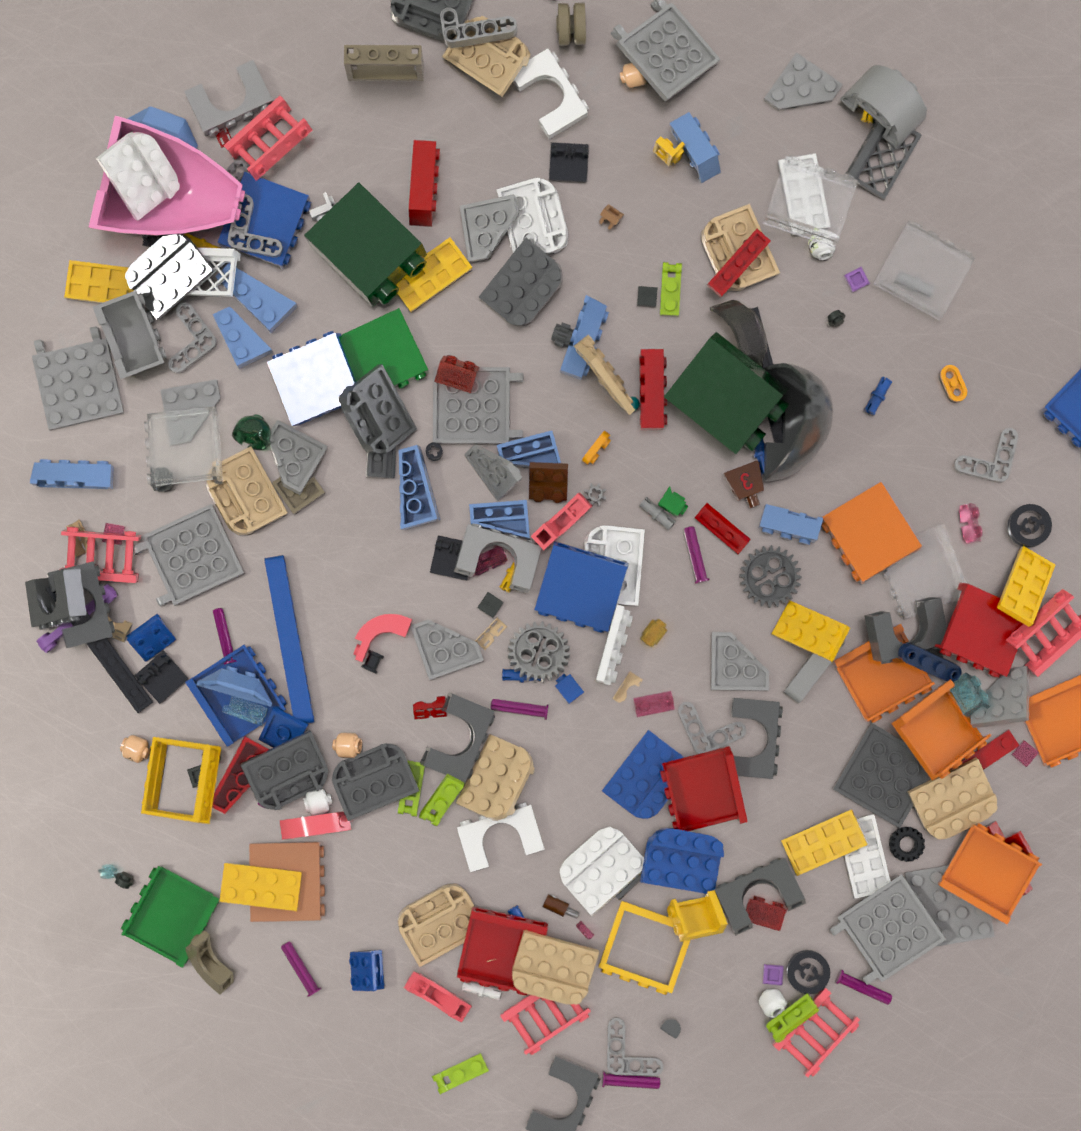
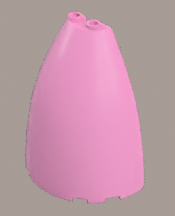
[89,116,245,236]

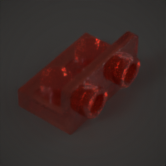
[434,355,480,393]
[746,896,787,931]

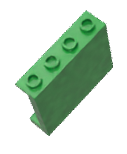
[339,308,429,389]
[121,865,220,968]

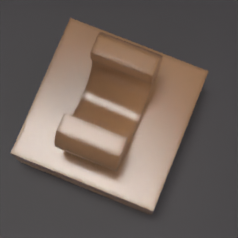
[599,204,624,230]

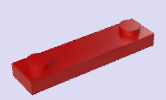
[707,228,771,298]
[949,729,1020,770]

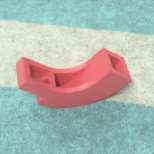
[531,492,592,550]
[353,614,413,663]
[279,811,351,840]
[404,971,472,1023]

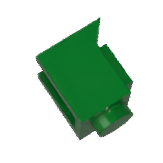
[658,486,688,518]

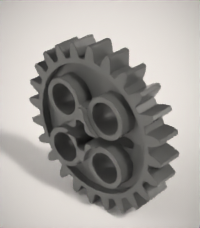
[739,545,802,608]

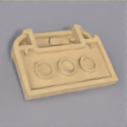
[442,16,530,97]
[701,204,780,291]
[574,335,635,415]
[206,446,287,535]
[456,734,535,821]
[907,758,997,839]
[398,883,475,967]
[512,930,599,1005]

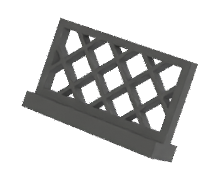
[844,120,922,200]

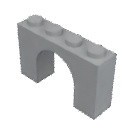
[184,60,273,136]
[454,523,541,593]

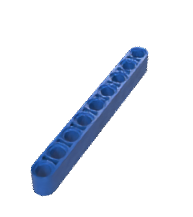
[264,555,314,724]

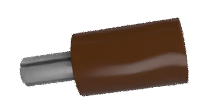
[542,894,579,919]

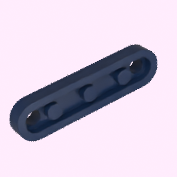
[898,643,962,683]

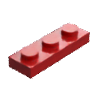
[694,503,751,554]

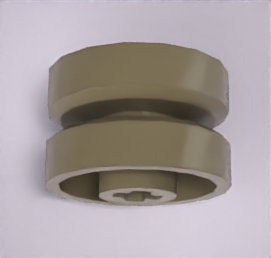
[556,2,586,46]

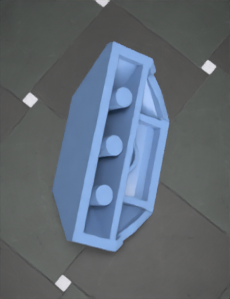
[127,106,198,149]
[196,666,273,707]

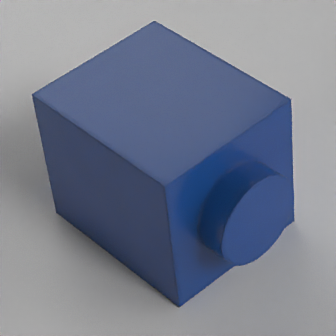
[555,673,584,704]

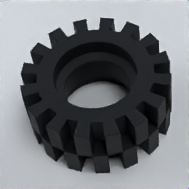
[889,827,925,862]

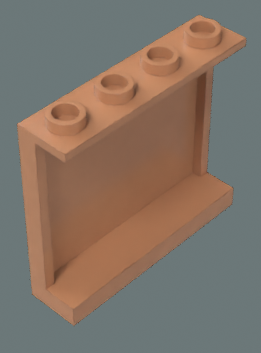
[249,842,325,922]

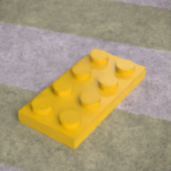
[396,237,473,312]
[64,260,134,303]
[997,546,1055,627]
[771,600,850,662]
[781,809,868,876]
[219,863,302,911]

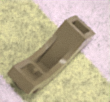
[186,930,234,995]

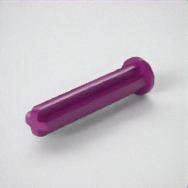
[684,526,710,584]
[213,608,237,665]
[491,699,549,720]
[281,942,321,997]
[835,969,893,1005]
[602,1072,661,1089]

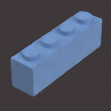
[560,295,609,380]
[30,459,114,489]

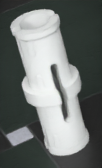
[462,981,502,1000]

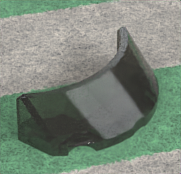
[709,299,767,368]

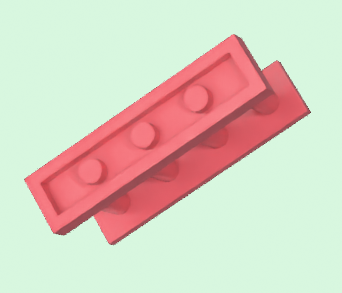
[224,96,312,181]
[59,527,141,583]
[1006,589,1081,677]
[772,988,860,1077]
[500,995,591,1055]

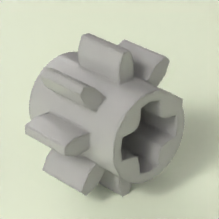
[584,483,606,506]

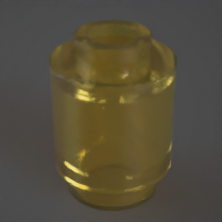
[640,618,668,648]

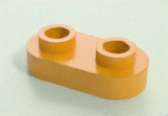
[940,365,967,402]
[581,430,611,465]

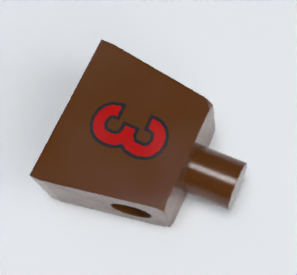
[723,460,764,509]

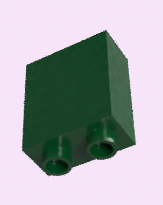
[304,182,427,307]
[664,332,790,454]

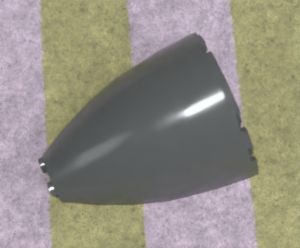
[764,363,833,481]

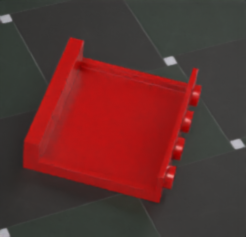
[934,583,1023,678]
[660,746,748,831]
[456,906,548,996]

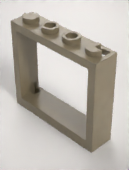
[344,45,424,81]

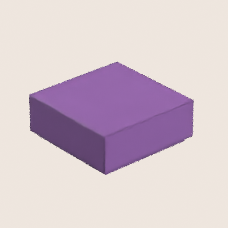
[844,267,870,293]
[762,964,784,985]

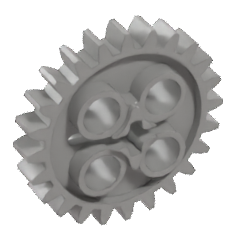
[508,621,570,683]

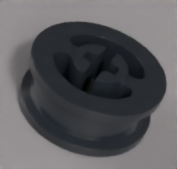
[1007,504,1052,548]
[786,950,830,994]

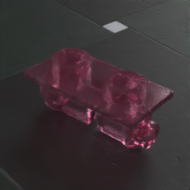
[959,503,983,543]
[473,546,508,577]
[633,691,675,717]

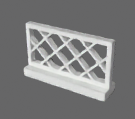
[188,248,241,297]

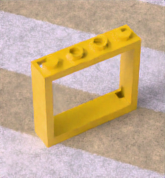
[141,737,221,824]
[598,900,690,995]

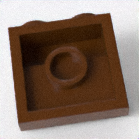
[529,462,568,503]

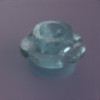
[98,864,117,879]

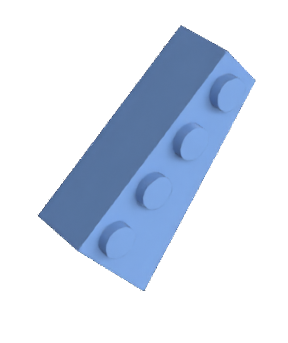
[215,263,298,333]
[399,445,441,530]

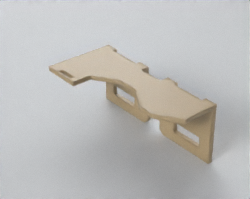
[66,519,88,557]
[108,617,133,642]
[475,617,507,650]
[612,671,643,703]

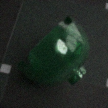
[232,414,271,450]

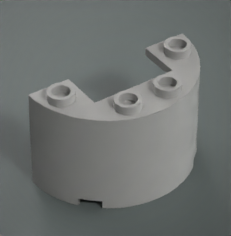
[840,65,927,149]
[93,291,167,379]

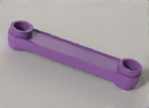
[36,584,118,653]

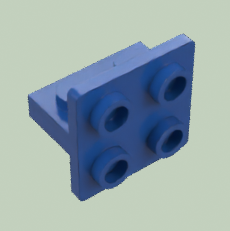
[126,614,176,662]
[349,950,384,991]

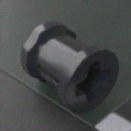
[425,442,443,461]
[361,650,384,674]

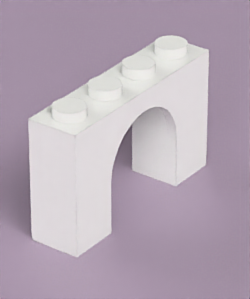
[513,49,589,139]
[457,802,544,872]

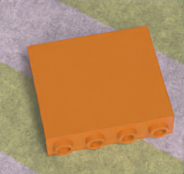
[821,482,922,584]
[832,624,935,723]
[1024,675,1081,768]
[891,679,991,780]
[938,823,1042,925]

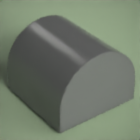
[660,1018,681,1039]

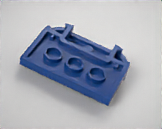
[602,730,684,819]
[640,828,724,894]

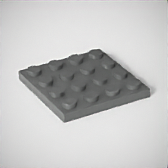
[833,723,929,828]

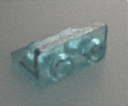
[950,672,991,717]
[222,696,268,726]

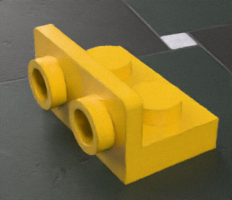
[653,136,685,166]

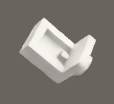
[309,192,335,221]

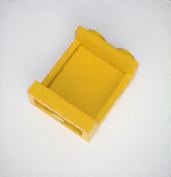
[667,890,728,942]

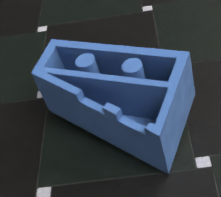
[670,112,721,183]
[212,306,273,369]
[497,431,561,468]
[469,500,530,540]
[758,504,823,545]

